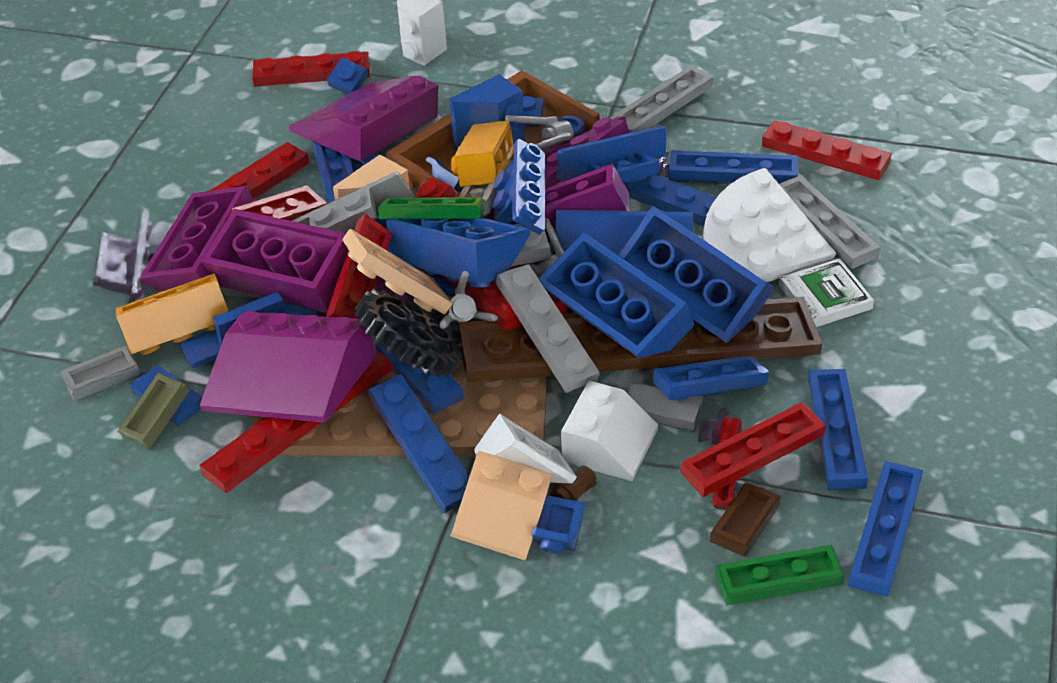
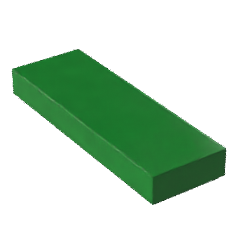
[378,197,485,219]
[716,545,845,605]

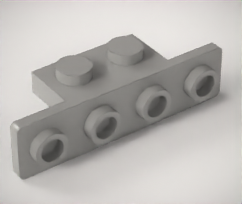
[293,172,412,233]

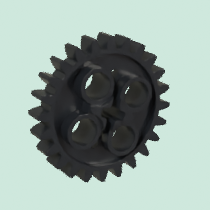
[355,289,464,377]

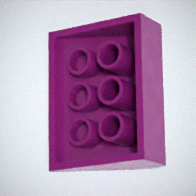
[289,75,439,162]
[200,311,377,423]

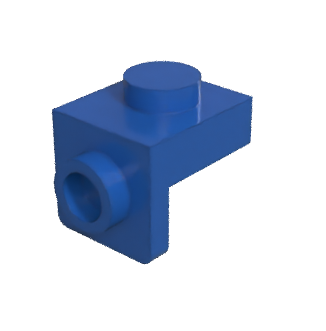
[532,495,586,554]

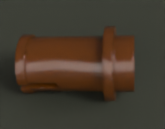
[550,465,597,502]

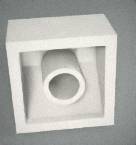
[397,0,447,66]
[561,381,658,482]

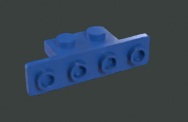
[557,126,666,182]
[492,139,545,234]
[180,292,319,368]

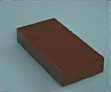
[710,481,781,557]

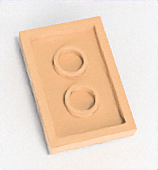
[342,229,453,315]

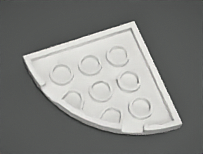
[702,168,836,282]

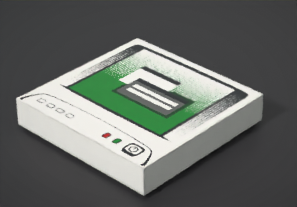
[779,258,874,327]

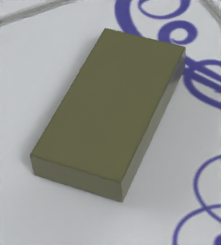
[117,372,190,450]

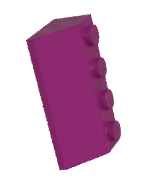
[139,186,254,292]
[201,209,348,312]

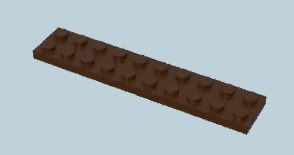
[459,297,823,382]

